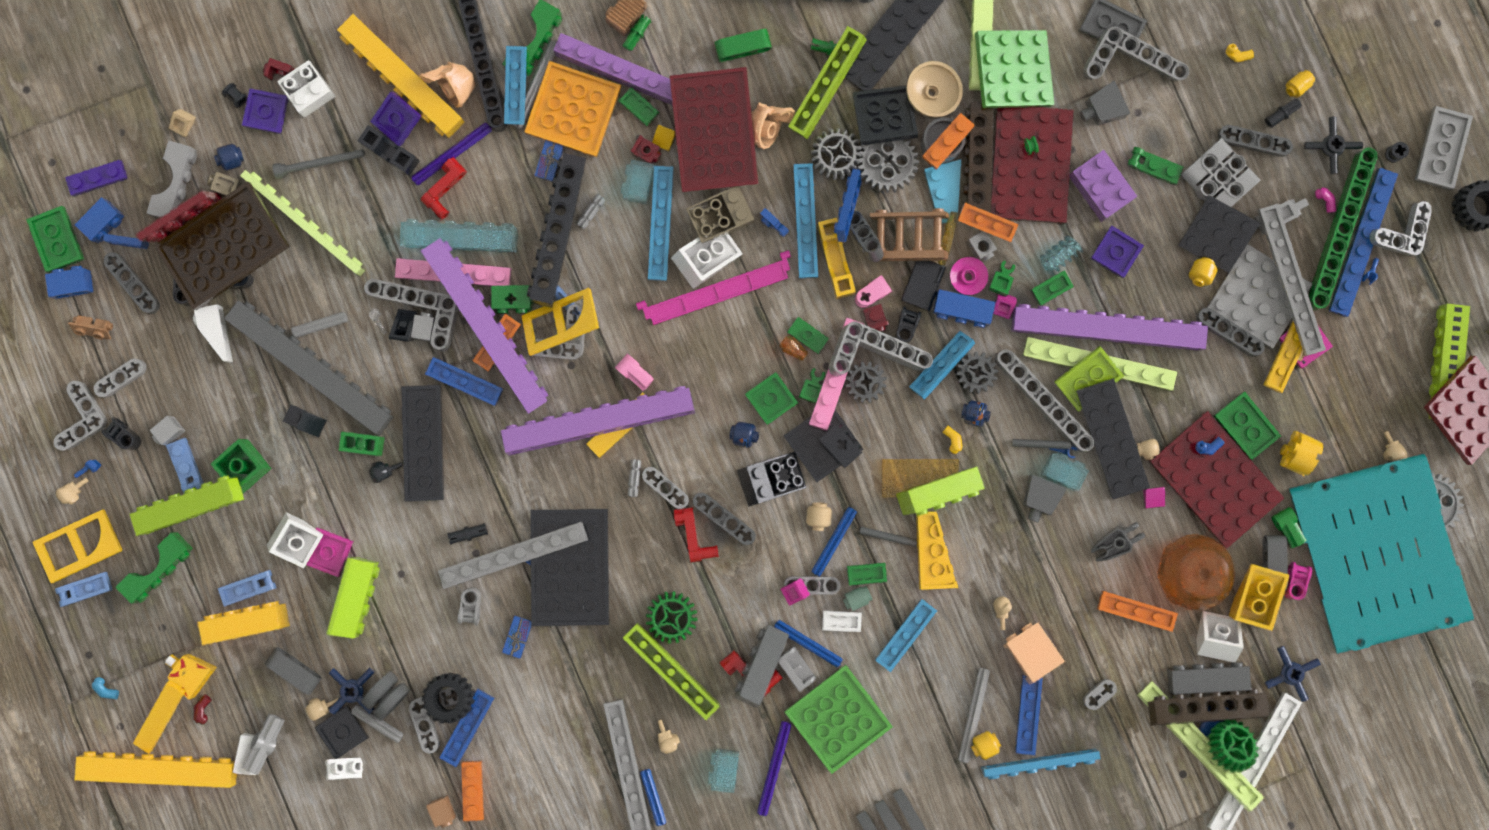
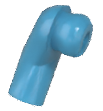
[91,677,119,700]

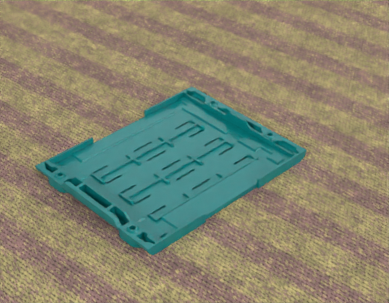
[1289,453,1474,654]

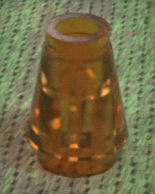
[779,335,808,361]

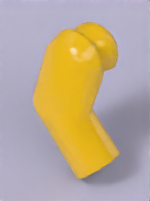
[942,425,963,454]

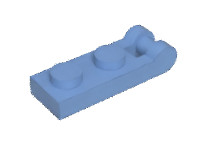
[166,438,204,494]
[218,570,277,607]
[55,572,113,607]

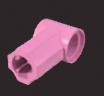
[615,353,654,391]

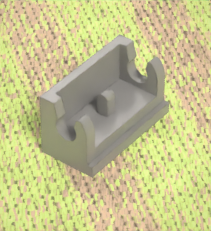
[778,646,816,692]

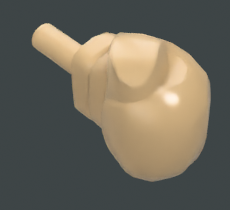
[1383,431,1407,462]
[1137,439,1159,460]
[56,477,89,505]
[993,596,1012,630]
[305,698,338,721]
[657,720,680,754]

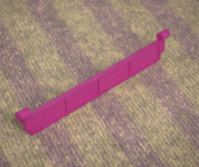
[636,250,791,325]

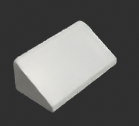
[233,733,256,775]

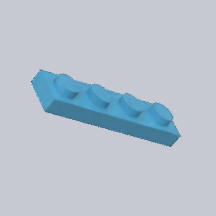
[504,46,527,125]
[909,331,975,400]
[875,599,937,672]

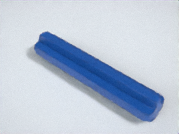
[640,769,666,826]

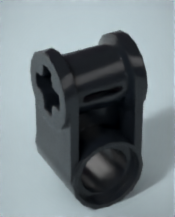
[895,306,922,343]
[101,417,141,450]

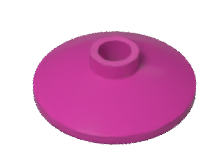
[950,257,988,295]

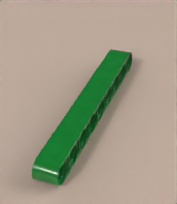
[1308,147,1378,311]

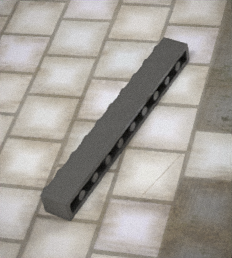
[224,300,394,435]

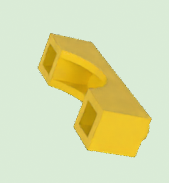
[817,218,856,299]

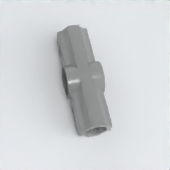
[242,714,285,774]

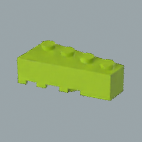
[896,467,985,516]

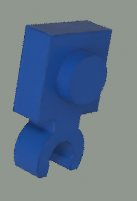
[760,208,789,238]

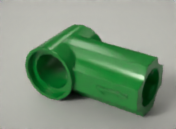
[1271,507,1307,549]

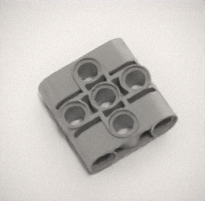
[1181,138,1260,207]

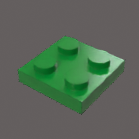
[745,372,798,425]

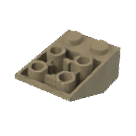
[686,186,754,243]

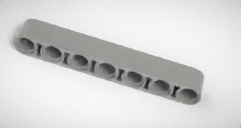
[995,349,1094,452]

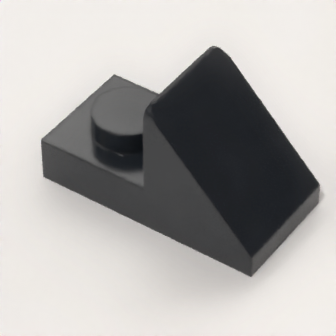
[389,309,417,342]
[283,404,327,437]

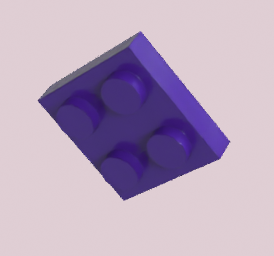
[242,89,289,134]
[370,91,422,146]
[1090,225,1144,279]

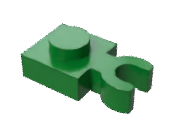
[989,261,1015,297]
[798,368,825,404]

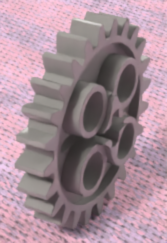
[858,140,919,193]
[1402,473,1464,532]

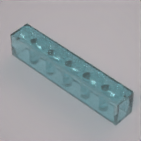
[400,219,518,252]

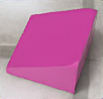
[993,294,1017,319]
[1143,487,1165,508]
[780,578,810,606]

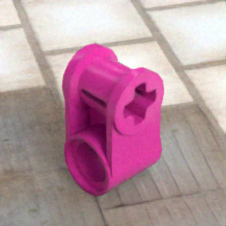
[1284,562,1312,600]

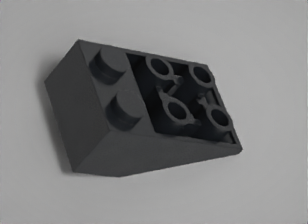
[737,452,807,507]

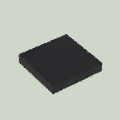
[314,705,369,759]

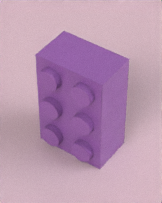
[1069,150,1137,222]

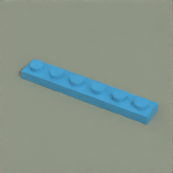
[793,163,818,279]
[648,166,674,281]
[981,749,1100,779]

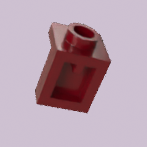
[263,58,295,81]
[862,304,889,332]

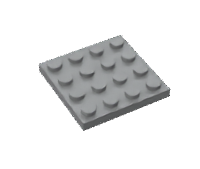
[1207,244,1312,349]

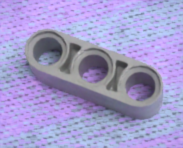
[784,576,840,595]

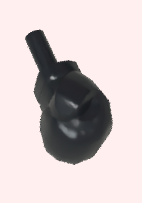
[369,461,403,483]

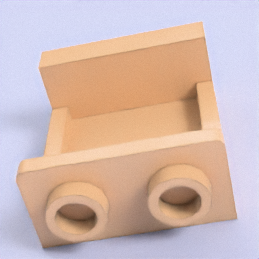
[1003,623,1065,685]

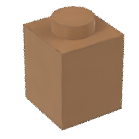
[426,795,456,828]

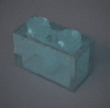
[621,159,654,205]
[1041,452,1089,491]
[708,748,739,793]

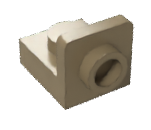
[206,171,239,196]

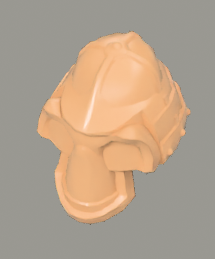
[419,62,476,108]
[751,102,795,150]

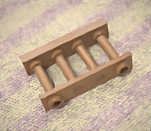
[870,208,949,261]

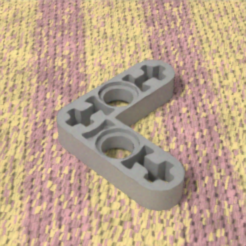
[1370,201,1432,256]
[533,303,585,360]
[54,381,107,451]
[409,687,458,754]

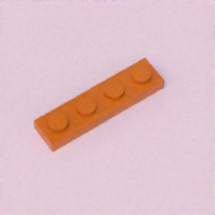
[1097,591,1178,632]

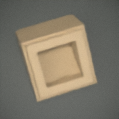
[168,109,196,137]

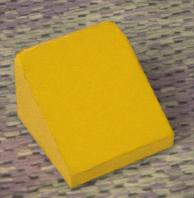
[652,124,676,151]

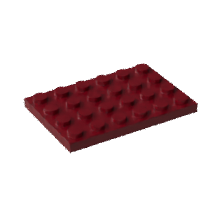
[670,67,759,192]
[991,107,1074,224]
[1149,411,1284,549]

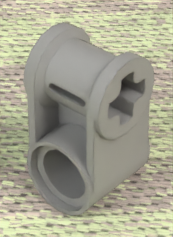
[458,587,481,626]

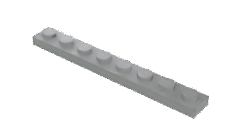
[1258,204,1326,356]
[438,522,588,589]
[604,699,652,830]

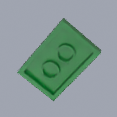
[26,206,84,273]
[1213,391,1281,460]

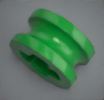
[1024,136,1039,155]

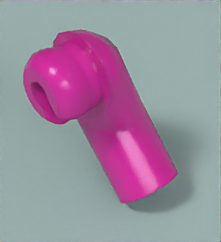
[1315,187,1337,213]

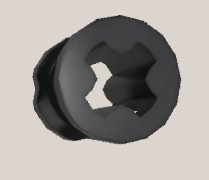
[222,83,248,108]
[1385,142,1409,163]

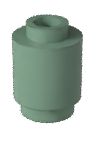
[843,586,873,611]

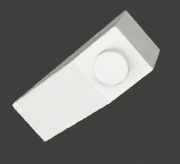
[193,304,233,363]

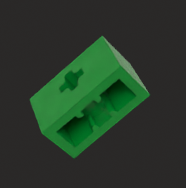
[491,285,532,314]
[339,432,385,456]

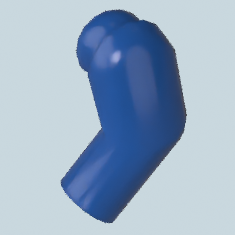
[1196,437,1225,455]

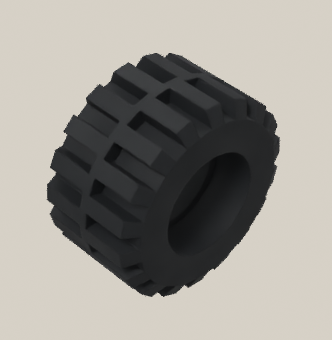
[1452,180,1489,231]
[422,673,475,724]

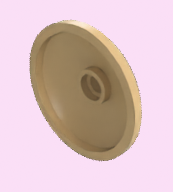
[906,61,963,118]

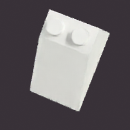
[671,234,743,289]

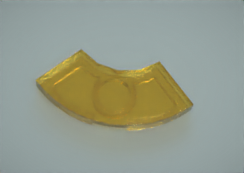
[938,211,958,266]

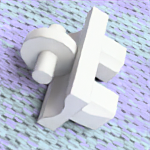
[325,758,363,780]

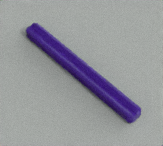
[411,123,492,185]
[757,721,791,816]

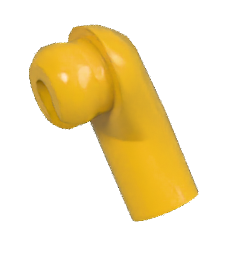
[1226,44,1254,62]

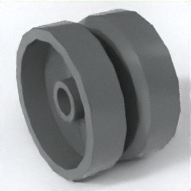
[921,118,965,165]
[361,671,411,721]

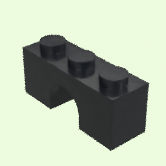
[357,125,420,177]

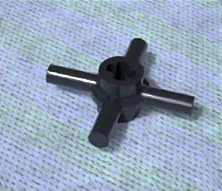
[1304,116,1363,175]

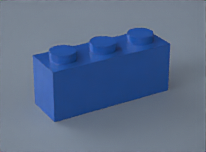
[932,289,996,328]

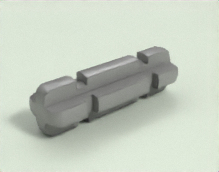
[577,194,605,229]
[627,459,641,497]

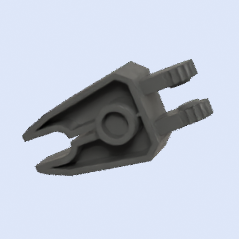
[1091,522,1145,562]

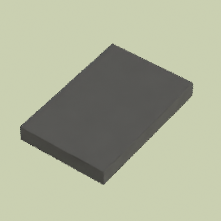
[1079,0,1147,50]

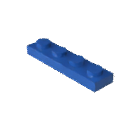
[834,169,862,242]
[425,357,503,406]
[1015,675,1043,755]
[439,689,495,767]

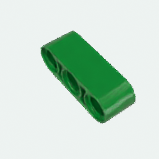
[714,29,772,62]

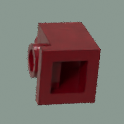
[630,135,662,166]

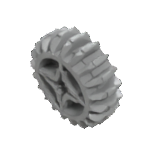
[811,128,862,180]

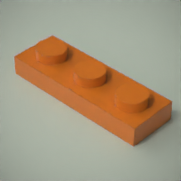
[922,113,975,170]
[957,202,1019,242]
[473,314,521,372]
[461,761,484,821]

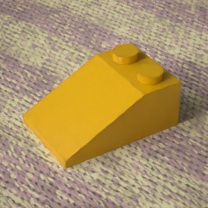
[1229,564,1289,631]

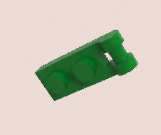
[1127,147,1183,185]

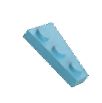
[924,160,961,224]

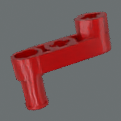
[420,157,467,220]
[674,507,719,563]
[719,650,783,697]

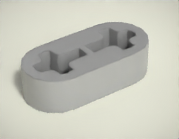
[1083,679,1117,710]

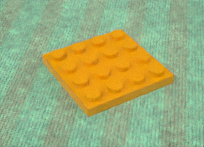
[524,61,621,158]

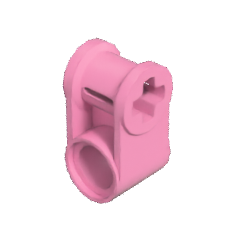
[855,275,892,308]

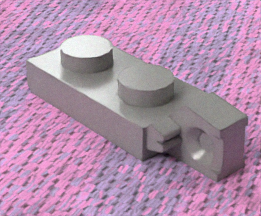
[1254,198,1309,235]

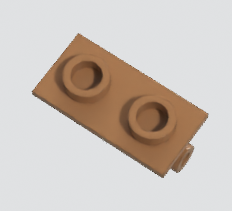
[68,315,113,340]

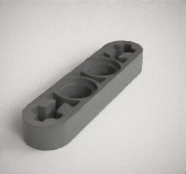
[1218,125,1293,157]
[104,252,160,314]
[1196,308,1265,357]
[693,493,756,545]

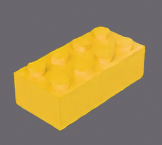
[198,601,290,645]

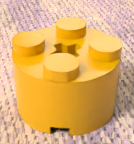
[1280,431,1323,476]

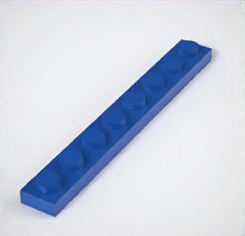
[1328,168,1398,317]

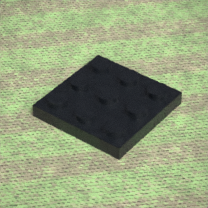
[852,85,918,146]
[1178,195,1260,273]
[784,410,864,483]

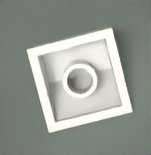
[267,512,323,568]
[1196,611,1243,663]

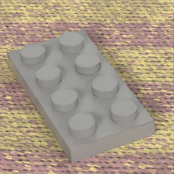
[1414,106,1473,190]

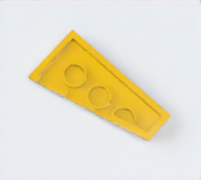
[916,512,958,590]

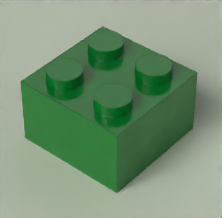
[211,439,272,494]

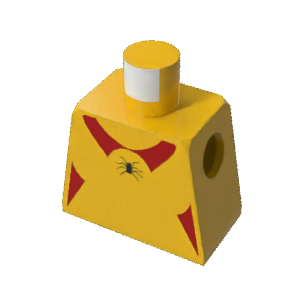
[165,654,217,700]

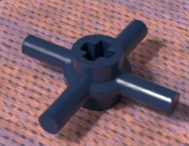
[1264,645,1321,702]
[328,667,375,715]

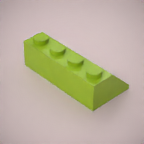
[327,557,380,638]

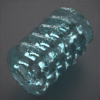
[1040,235,1083,276]

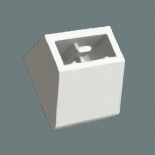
[277,60,336,118]

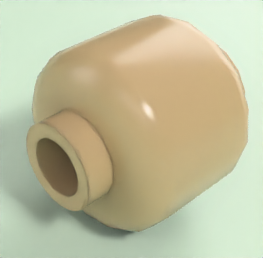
[806,502,832,531]

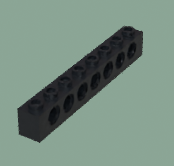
[527,153,586,308]

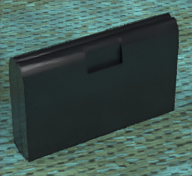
[901,261,946,311]

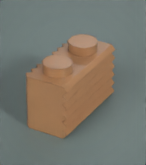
[605,0,647,36]

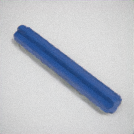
[812,507,857,576]
[774,620,843,667]

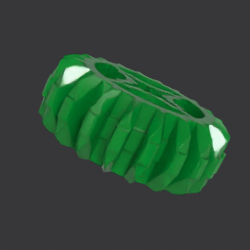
[646,591,698,644]
[1206,720,1259,773]

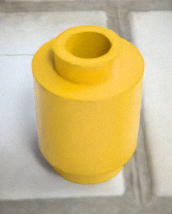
[1286,70,1315,98]

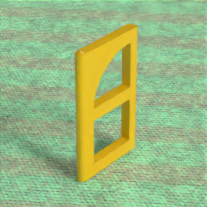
[521,288,599,356]
[32,509,122,584]

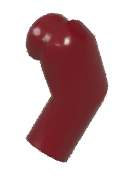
[193,694,212,725]

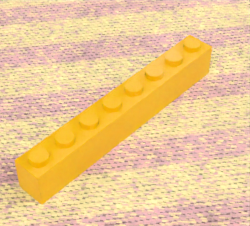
[337,14,465,138]
[75,751,237,788]

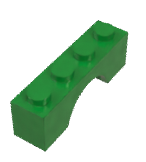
[502,0,562,76]
[115,532,193,604]

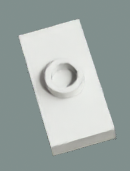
[822,611,862,632]

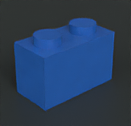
[75,197,125,243]
[45,266,94,299]

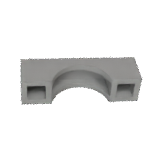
[147,140,197,218]

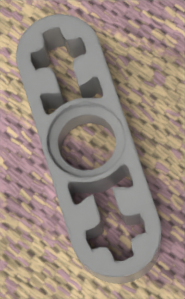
[94,359,147,398]
[642,467,689,509]

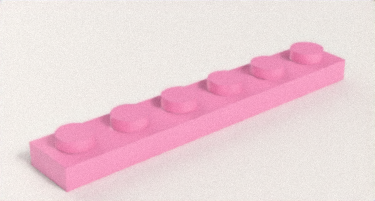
[395,258,511,286]
[809,318,863,431]

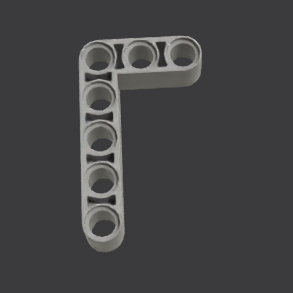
[1083,27,1189,81]
[364,279,459,351]
[828,321,933,377]

